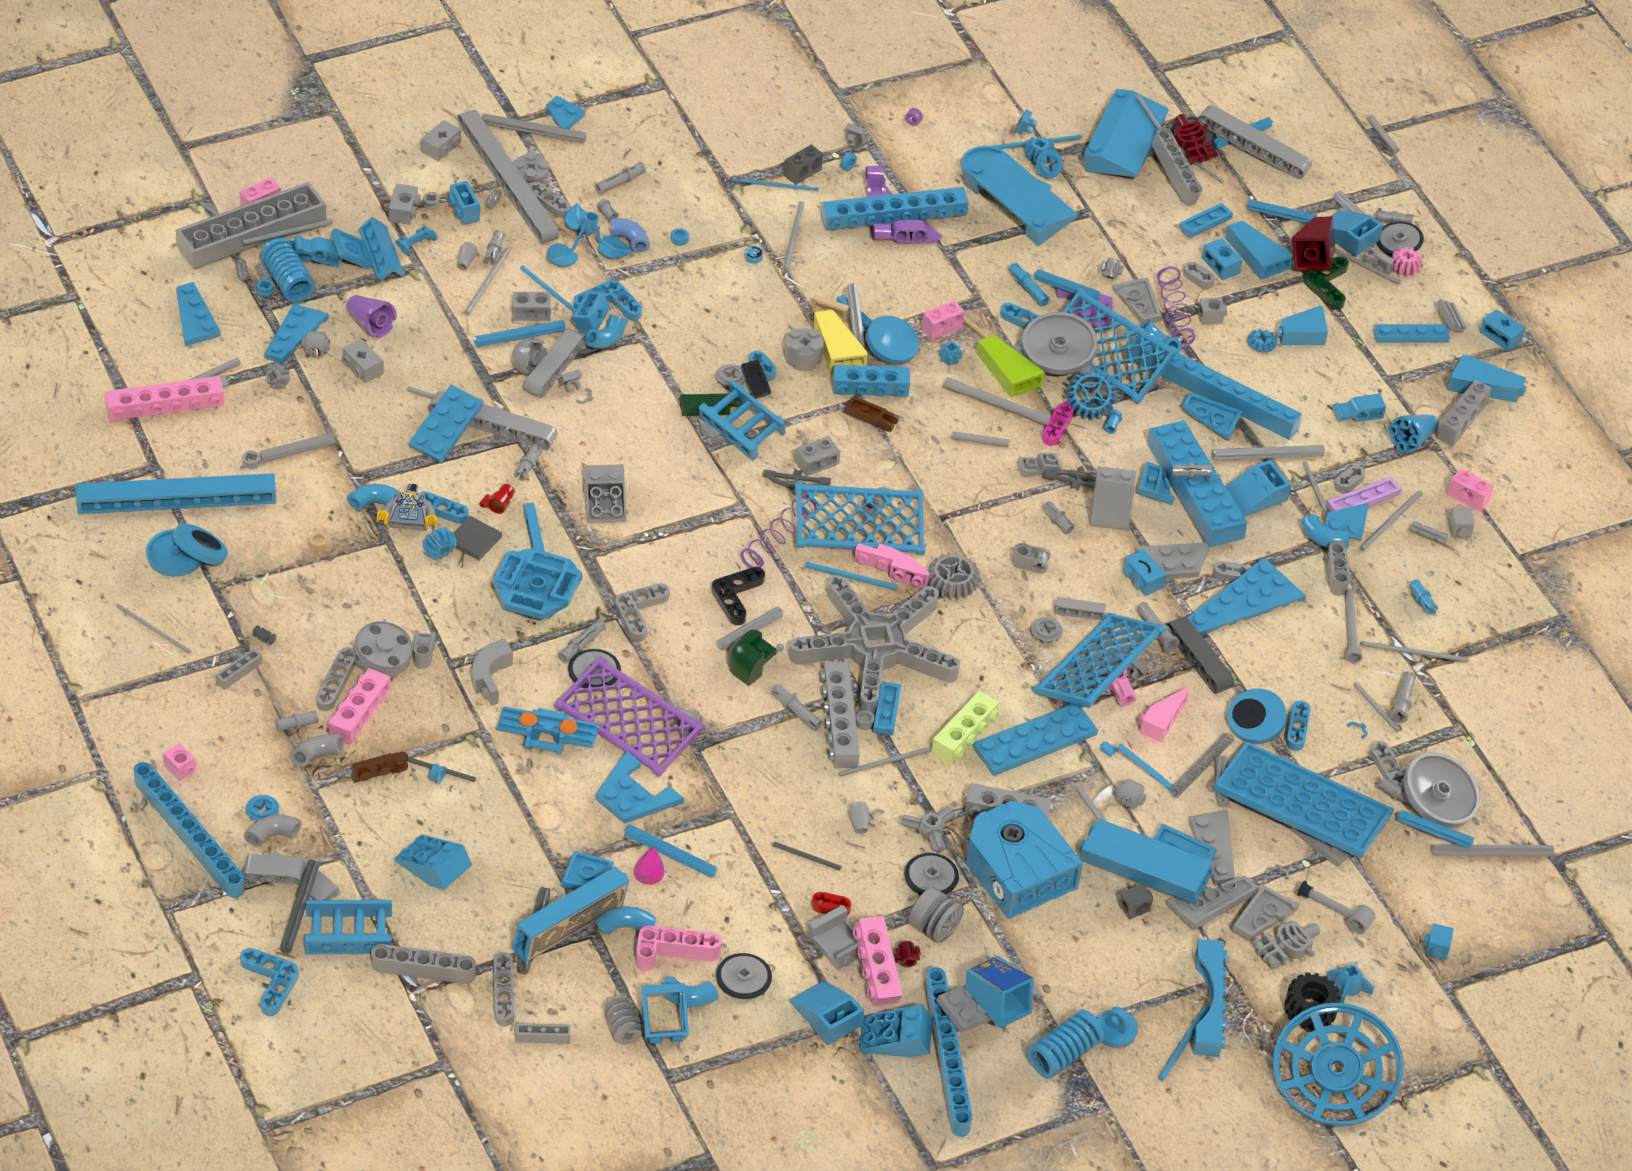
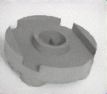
[513,152,549,184]

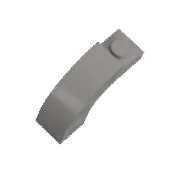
[473,639,513,706]

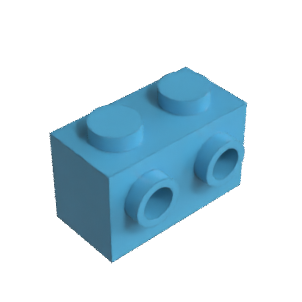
[448,181,480,225]

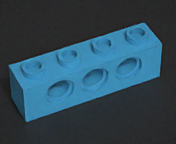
[833,365,910,397]

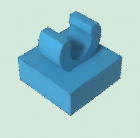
[1015,109,1037,135]

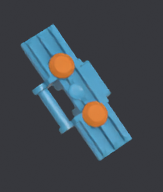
[497,706,599,755]

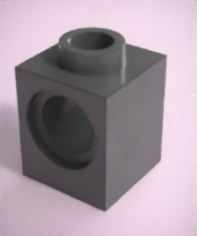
[1118,883,1153,920]

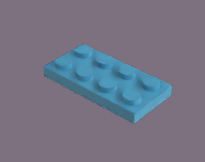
[409,385,484,464]

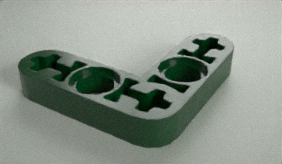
[1304,256,1349,310]

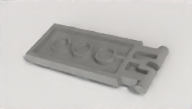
[936,964,1044,1033]

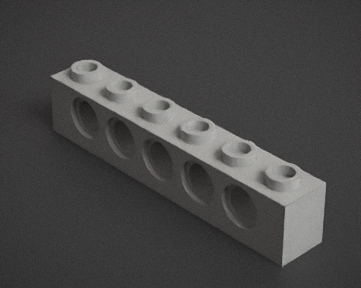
[820,662,860,768]

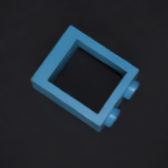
[640,983,689,1044]

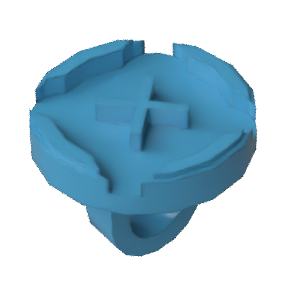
[1097,1007,1138,1048]

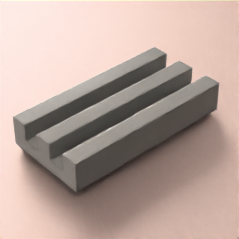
[1436,299,1467,332]

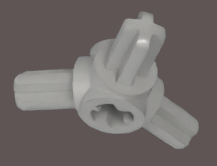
[901,807,956,853]

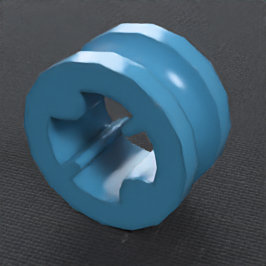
[257,279,274,297]
[429,763,446,784]

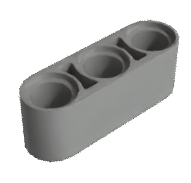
[1326,541,1350,596]
[243,854,305,884]

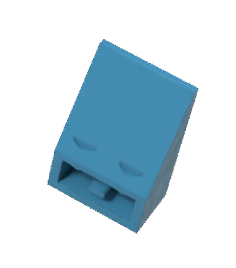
[1331,210,1383,256]
[1226,460,1291,517]
[394,834,472,890]
[790,980,864,1045]
[860,1004,932,1058]

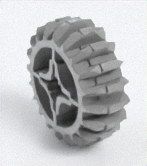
[927,553,980,600]

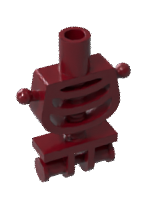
[1173,114,1218,165]

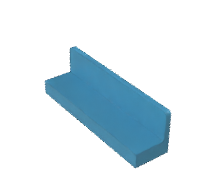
[359,217,405,281]

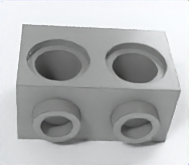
[513,292,551,321]

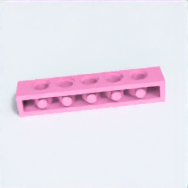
[105,376,224,421]

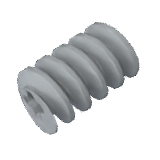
[604,995,641,1045]

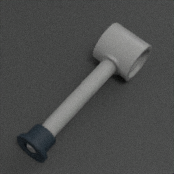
[1297,881,1376,934]

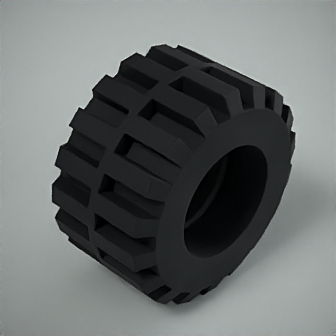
[1284,973,1341,1031]

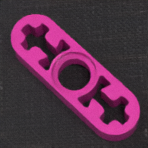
[1042,403,1074,446]

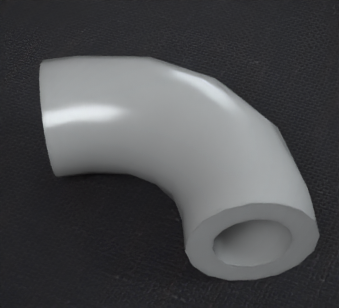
[290,734,344,767]
[244,814,302,847]

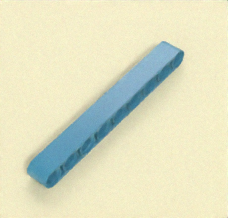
[134,762,244,898]
[925,967,972,1137]

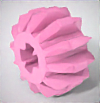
[1392,247,1422,277]

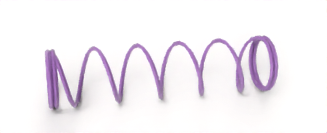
[1157,266,1195,347]
[741,494,817,568]

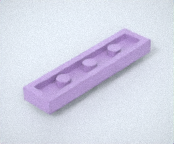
[1326,477,1402,512]

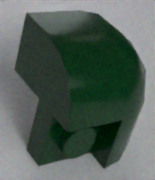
[727,629,777,686]

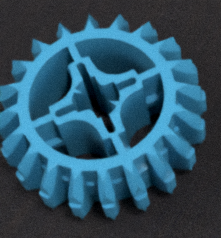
[1066,369,1118,420]

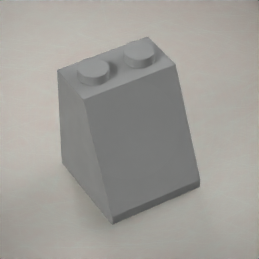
[1090,466,1136,531]

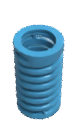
[260,238,316,303]
[1027,1009,1104,1079]

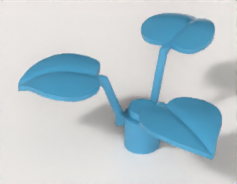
[547,203,632,266]

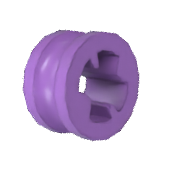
[905,108,923,126]

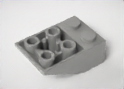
[584,464,627,523]

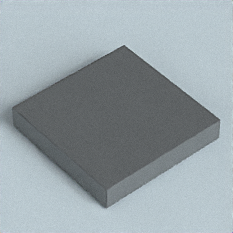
[453,516,502,561]

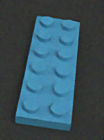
[973,704,1098,776]

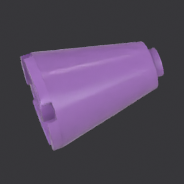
[346,295,397,338]

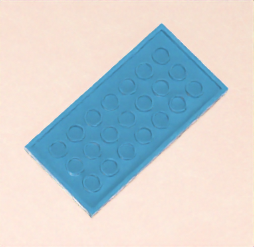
[1213,742,1394,859]

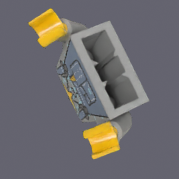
[376,484,438,531]

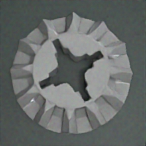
[716,364,745,387]
[1031,617,1063,644]

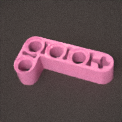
[636,926,722,971]

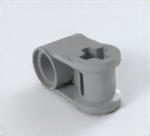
[1012,543,1051,574]
[413,631,436,668]

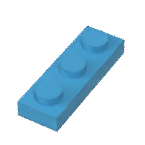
[1179,203,1233,238]
[873,682,901,735]

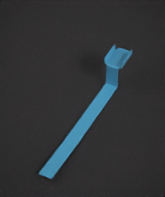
[1100,741,1178,795]

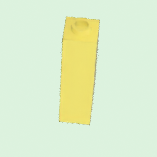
[813,310,868,372]

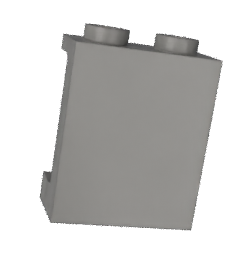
[807,905,873,970]

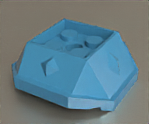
[493,549,582,620]

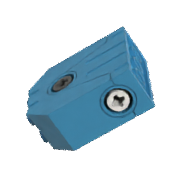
[966,801,1083,919]

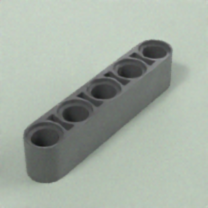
[1166,616,1235,694]

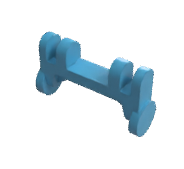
[395,226,438,255]

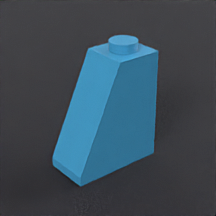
[1277,306,1328,345]

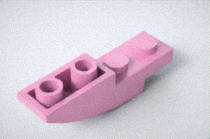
[855,543,930,588]

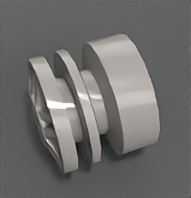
[909,887,964,943]

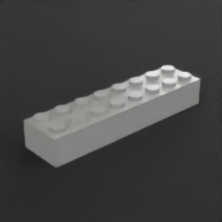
[176,182,327,269]

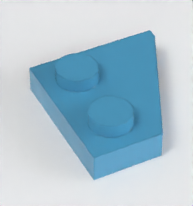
[546,96,585,129]
[1137,461,1175,505]

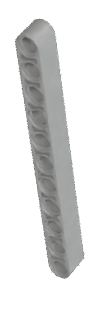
[457,110,559,244]

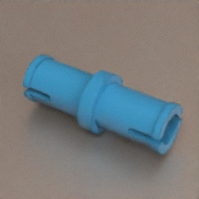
[1409,579,1438,615]

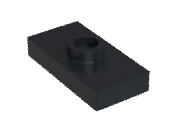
[741,359,771,399]

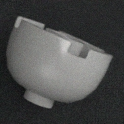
[512,338,547,376]

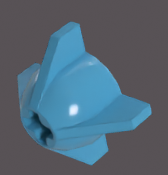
[1326,962,1374,1003]

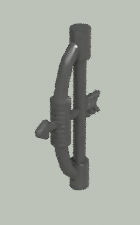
[1043,466,1096,491]
[763,468,831,495]

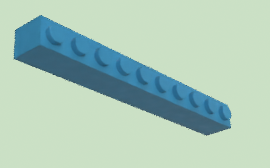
[1127,335,1302,440]
[76,473,276,514]

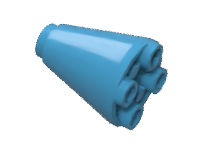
[1388,414,1439,453]

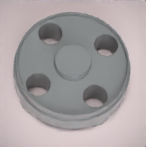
[353,621,413,679]

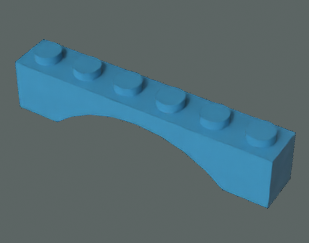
[1193,939,1227,1057]

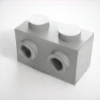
[794,436,840,476]

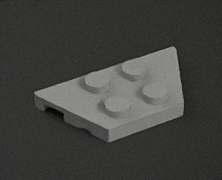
[1135,542,1209,579]

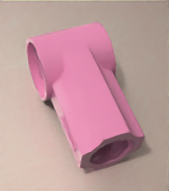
[1108,669,1136,707]

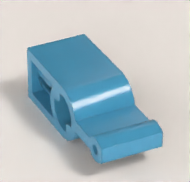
[294,236,343,267]
[1332,393,1386,422]

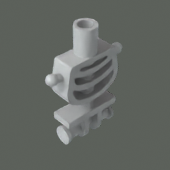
[1252,919,1320,970]

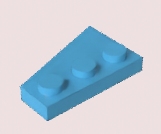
[1182,393,1243,441]
[1154,823,1217,861]

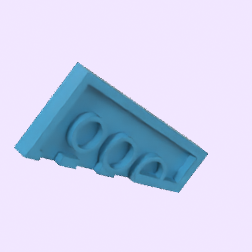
[176,282,221,346]
[264,304,329,363]

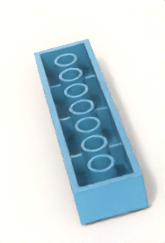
[1147,420,1247,547]

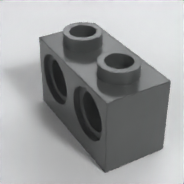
[784,144,823,185]

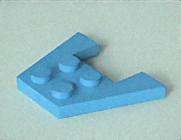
[596,751,684,824]

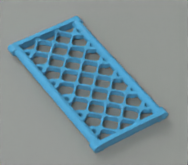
[1063,288,1178,404]
[795,482,925,555]
[1032,613,1166,708]

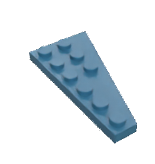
[1187,558,1306,635]

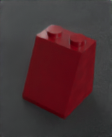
[1292,216,1335,271]

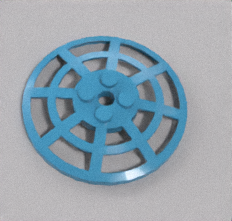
[1273,1003,1404,1127]

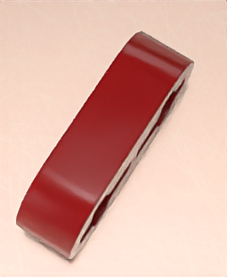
[811,892,851,916]

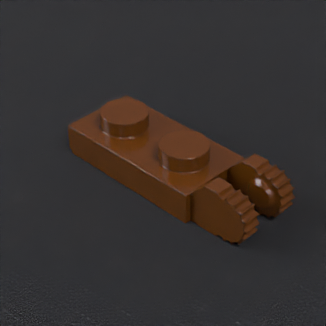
[844,396,899,432]
[351,751,409,783]

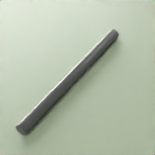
[407,757,476,782]
[773,841,842,871]

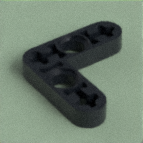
[711,567,765,625]

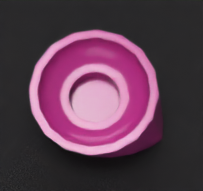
[633,848,664,885]

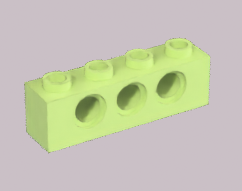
[931,691,999,764]

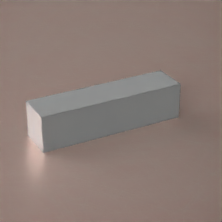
[1055,597,1106,621]
[215,648,262,690]
[516,1023,571,1044]

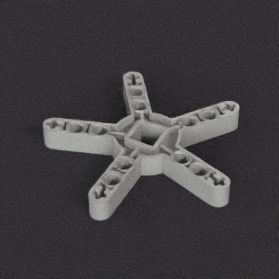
[789,575,960,714]

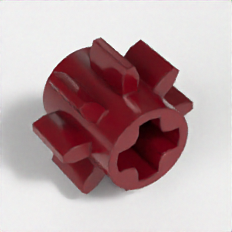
[894,941,921,968]

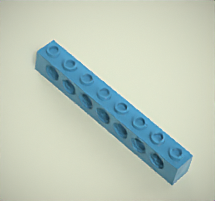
[821,187,969,230]

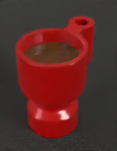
[479,484,515,514]

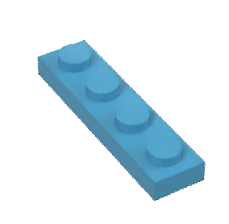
[1373,324,1450,343]

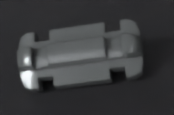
[252,625,276,645]

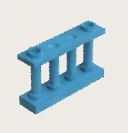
[699,380,786,461]
[305,899,392,954]

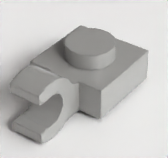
[1363,247,1395,275]

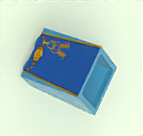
[966,955,1033,1028]

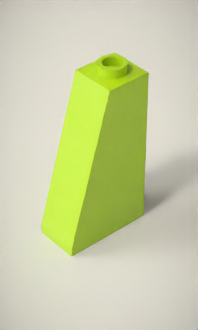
[977,335,1045,397]

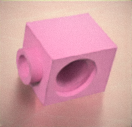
[163,743,196,781]

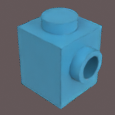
[1423,923,1454,960]

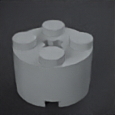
[785,328,824,371]

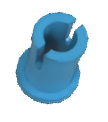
[1104,409,1122,434]

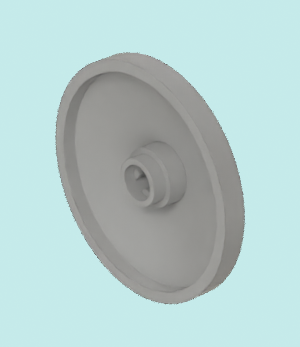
[1022,312,1097,375]
[1404,752,1480,828]

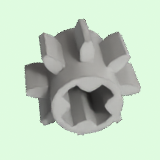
[1101,258,1124,279]
[267,365,290,389]

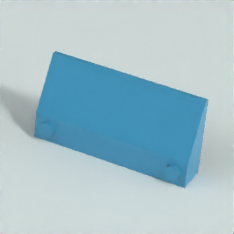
[1084,89,1169,177]
[965,152,1079,246]

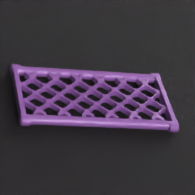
[554,656,705,777]

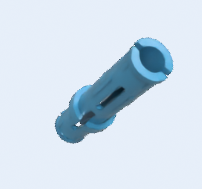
[1008,262,1050,306]

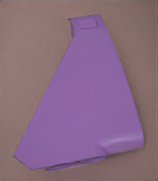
[866,166,942,243]

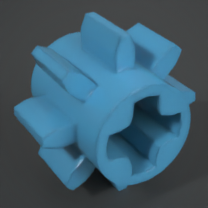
[939,342,963,365]

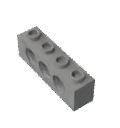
[1437,380,1492,446]
[965,783,1052,817]

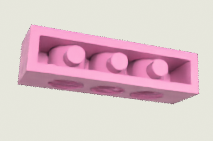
[327,668,391,745]
[853,916,903,1006]

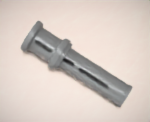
[1136,602,1180,652]
[1390,671,1416,723]

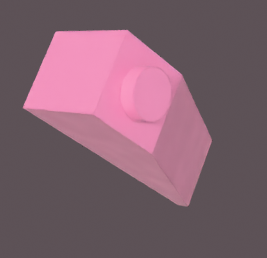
[1139,688,1189,742]

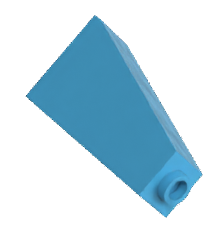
[1225,220,1293,280]
[1447,354,1527,402]

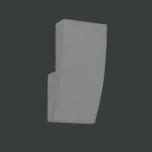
[1017,452,1062,476]

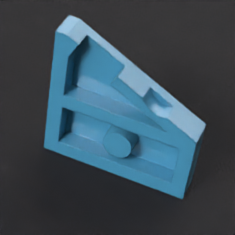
[1325,503,1369,541]

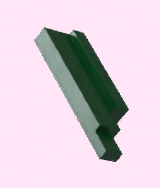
[680,393,752,416]

